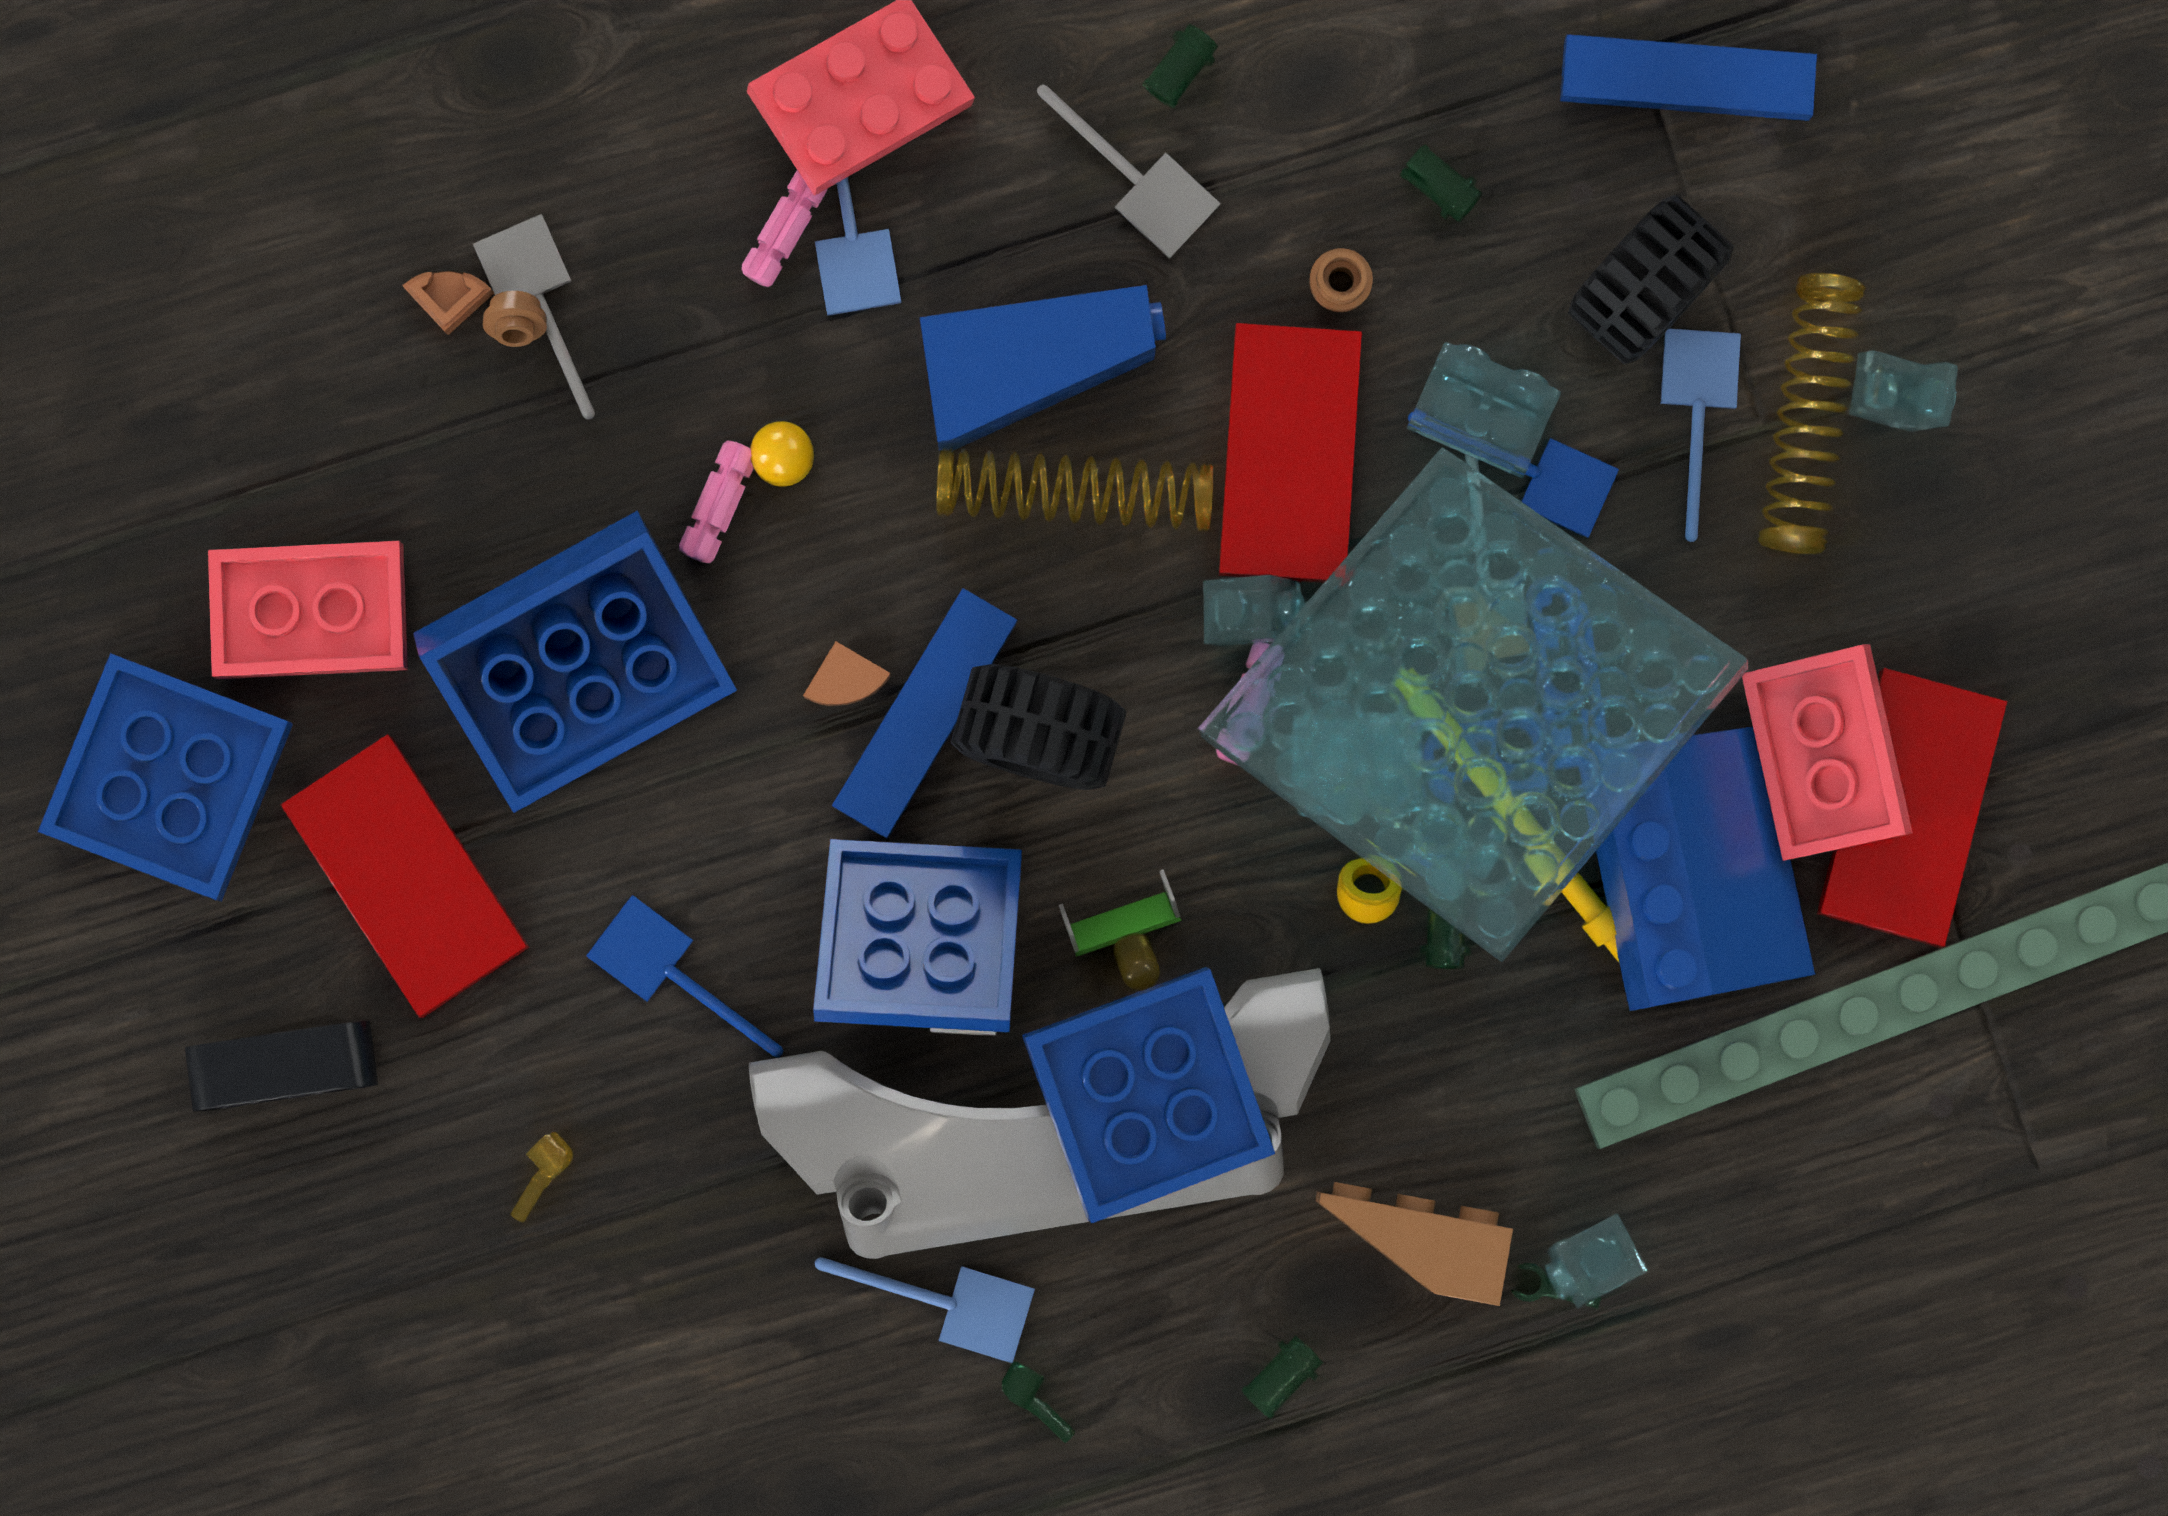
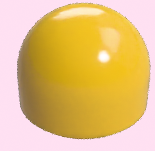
[750,421,814,487]
[1337,858,1402,924]

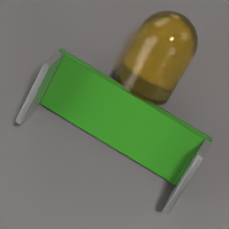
[1059,869,1181,991]

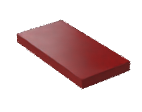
[1219,323,1362,584]
[1817,668,2007,948]
[280,734,529,1018]

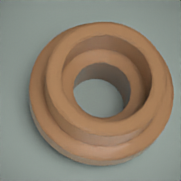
[1309,248,1373,312]
[483,291,547,347]

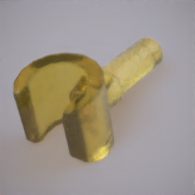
[510,1132,573,1222]

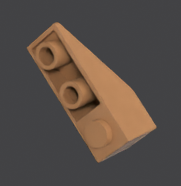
[1316,1182,1513,1306]

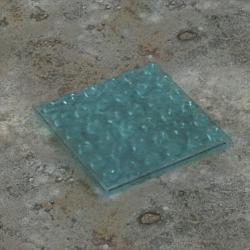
[1198,447,1748,962]

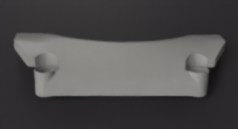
[749,968,1331,1259]

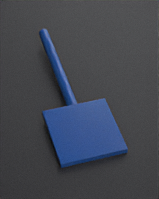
[1408,412,1619,538]
[586,895,783,1057]

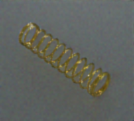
[1757,273,1866,554]
[936,447,1213,532]

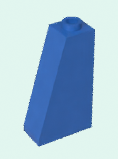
[920,285,1166,453]

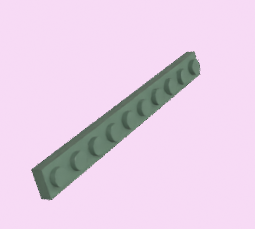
[1574,862,2168,1149]

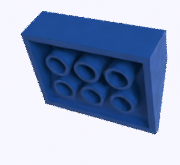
[413,510,737,813]
[1578,727,1815,1011]

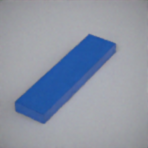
[1560,34,1817,121]
[832,588,1018,840]

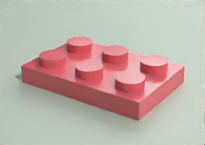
[747,0,975,196]
[208,541,408,679]
[1741,644,1913,861]

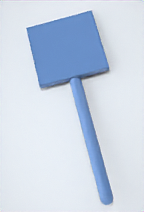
[815,177,902,316]
[1660,329,1741,542]
[815,1257,1035,1363]

